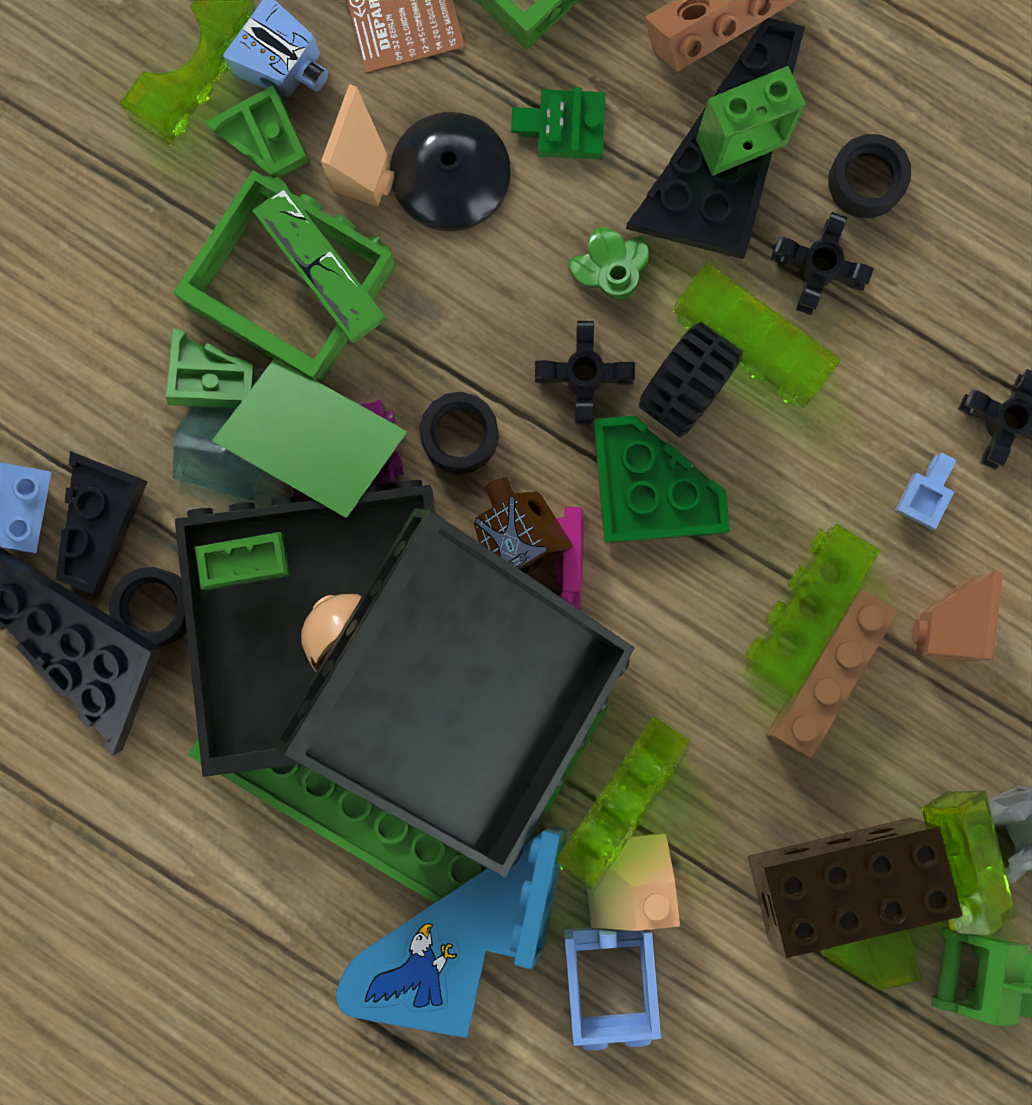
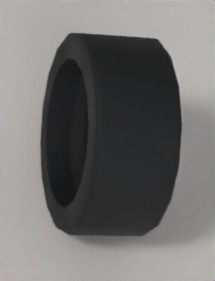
[828,134,911,218]
[419,392,499,474]
[109,567,187,646]

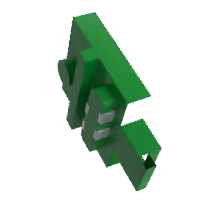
[511,87,605,159]

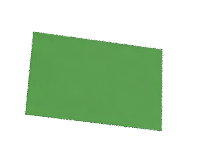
[212,358,407,518]

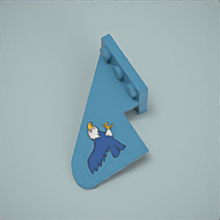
[336,826,568,1038]

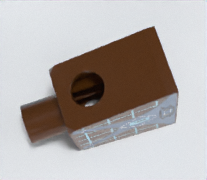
[474,477,573,575]

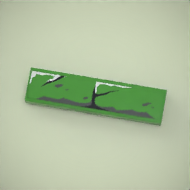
[252,186,386,344]

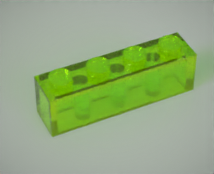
[673,262,841,408]

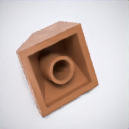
[912,571,1003,662]

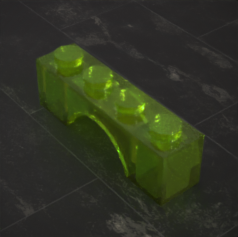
[120,0,256,146]

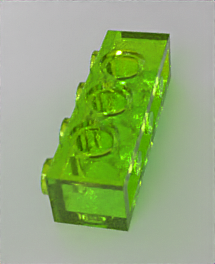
[744,524,881,696]
[555,716,690,892]

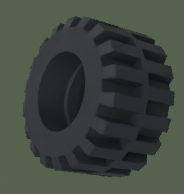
[639,321,743,437]

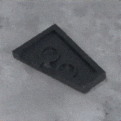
[56,451,148,596]

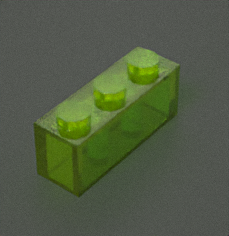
[921,791,1016,936]

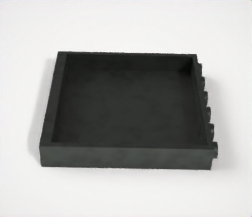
[175,480,436,777]
[273,508,635,877]

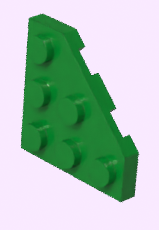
[593,416,730,544]

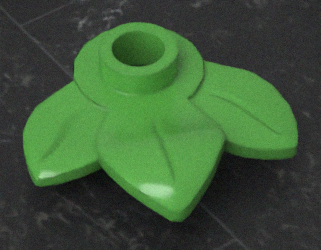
[568,227,649,300]

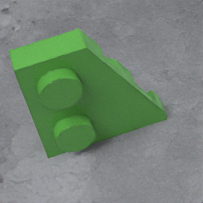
[166,329,254,408]

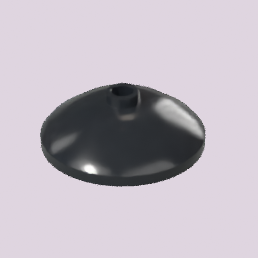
[390,112,511,231]

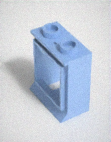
[564,927,661,1051]

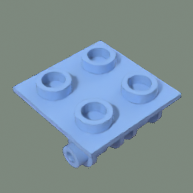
[0,462,52,553]

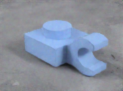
[894,452,956,530]

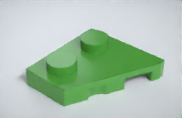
[206,85,311,179]

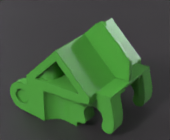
[931,927,1032,1026]

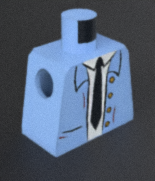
[223,0,328,98]

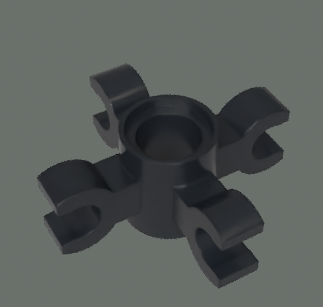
[770,212,874,315]
[535,321,635,424]
[958,369,1032,470]

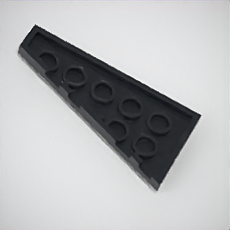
[626,18,805,259]
[0,547,161,756]

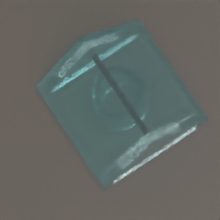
[172,406,262,501]

